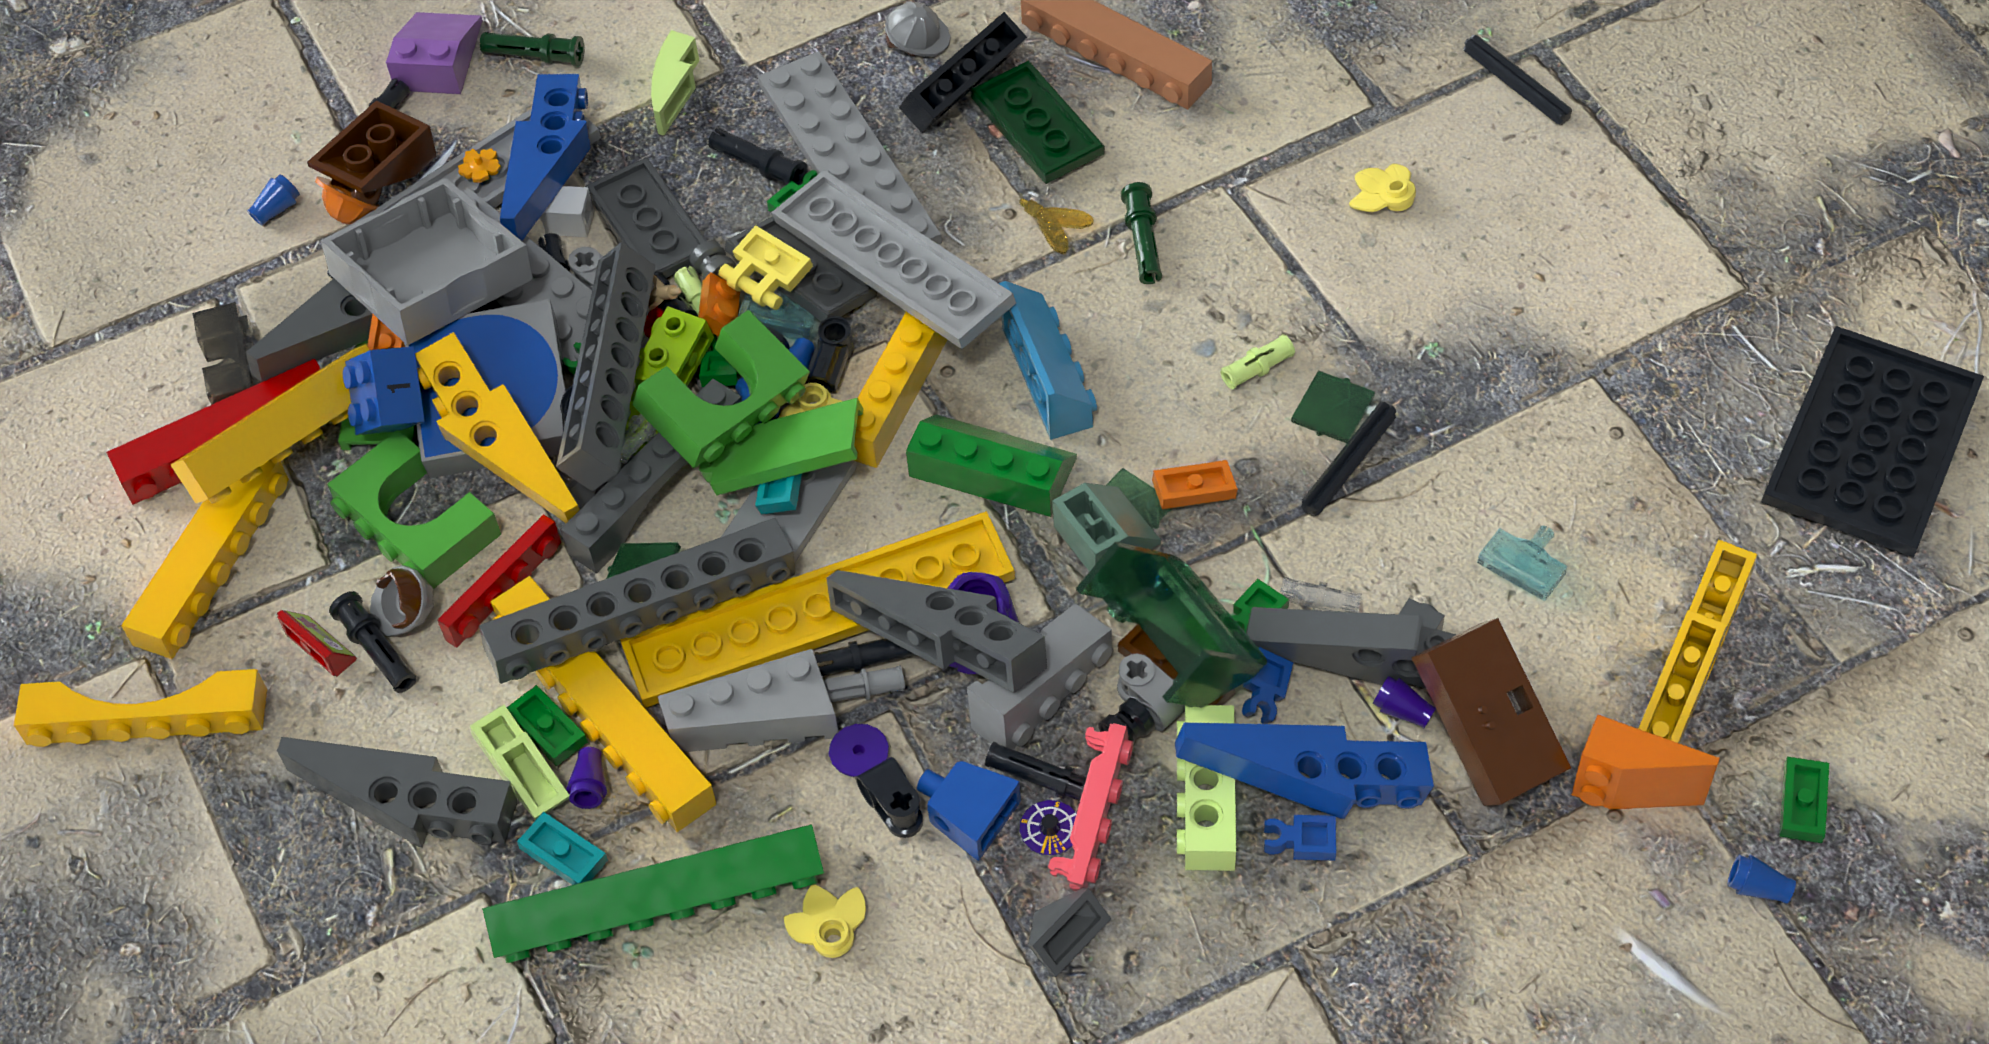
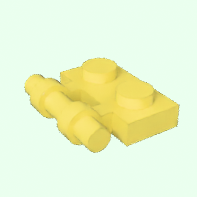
[719,225,813,310]

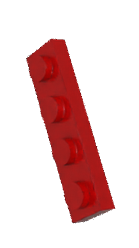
[437,514,562,648]

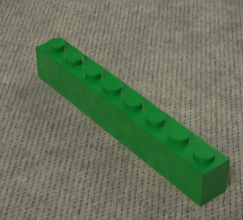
[482,824,824,963]

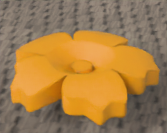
[458,148,501,183]

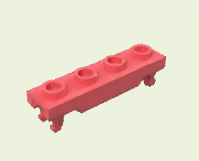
[1048,723,1134,891]

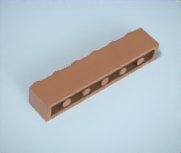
[1021,0,1212,110]

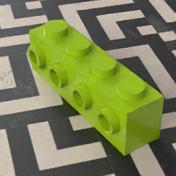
[621,306,714,456]

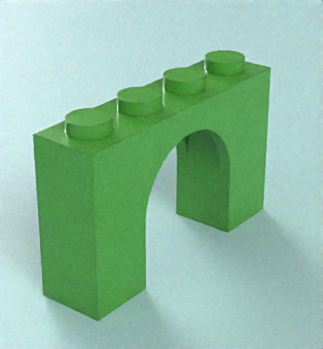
[632,310,810,468]
[327,430,501,589]

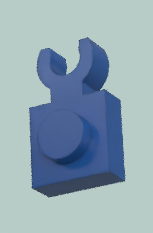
[1242,647,1293,724]
[1264,815,1336,861]

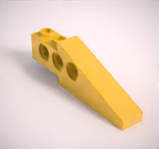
[415,332,580,523]
[1638,539,1757,744]

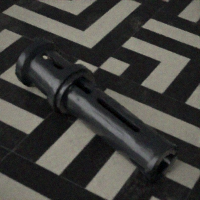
[708,127,808,186]
[329,591,416,693]

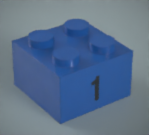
[343,346,425,435]

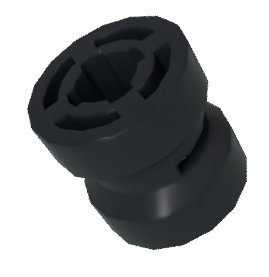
[1098,697,1155,746]

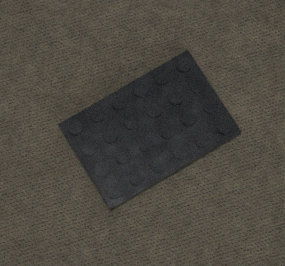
[1761,326,1984,557]

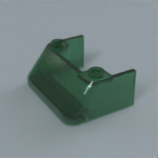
[1075,541,1267,708]

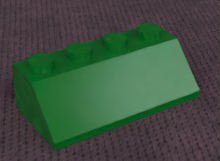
[906,414,1077,517]

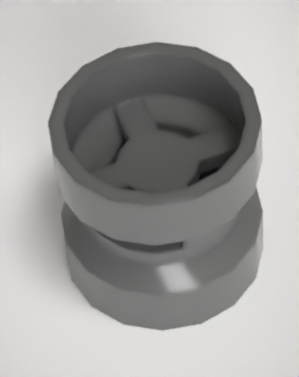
[690,240,737,280]

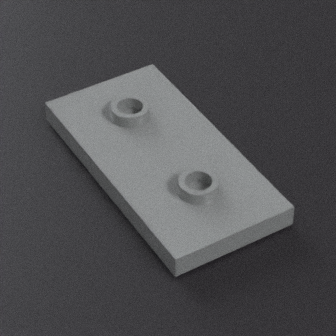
[721,460,856,562]

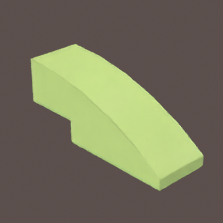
[651,30,700,135]
[470,705,570,820]

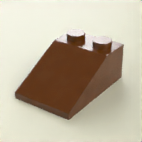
[307,100,437,193]

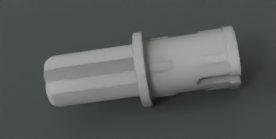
[824,665,905,702]

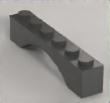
[560,379,742,574]

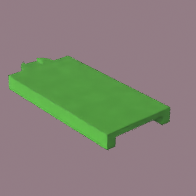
[699,398,863,496]

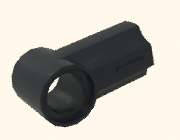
[805,316,854,393]

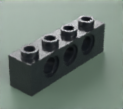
[899,12,1027,133]

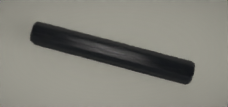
[1464,35,1572,125]
[1301,402,1396,516]

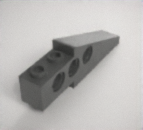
[246,278,373,382]
[826,570,1047,693]
[1242,607,1456,688]
[277,737,518,847]

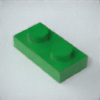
[506,685,588,767]
[1779,756,1830,843]

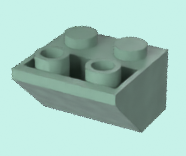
[1052,483,1161,580]

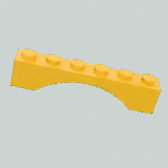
[14,669,267,747]

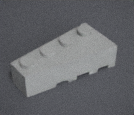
[967,603,1113,749]
[658,649,838,752]

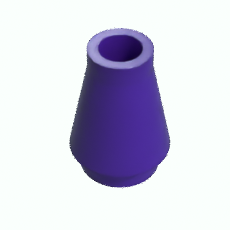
[1372,676,1436,728]
[566,747,607,809]

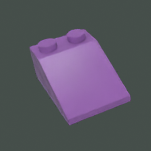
[386,12,483,94]

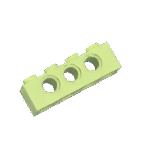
[1177,705,1236,871]

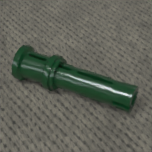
[480,32,585,67]
[1121,182,1162,285]

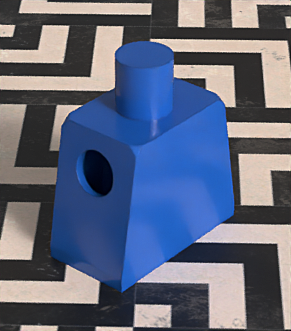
[917,761,1021,861]

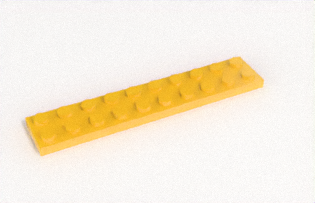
[620,511,1015,708]

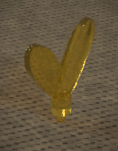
[1019,198,1094,254]

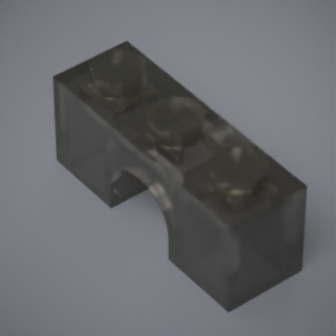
[192,302,261,405]

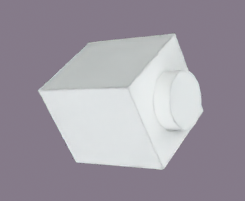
[538,186,594,237]

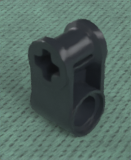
[855,757,923,838]

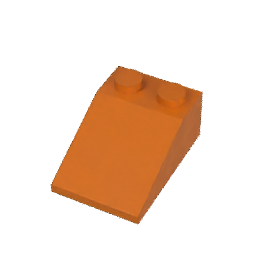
[1571,714,1720,809]

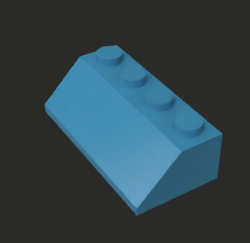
[999,281,1097,440]

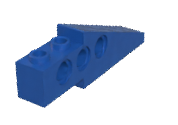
[500,74,591,241]
[1175,722,1434,819]

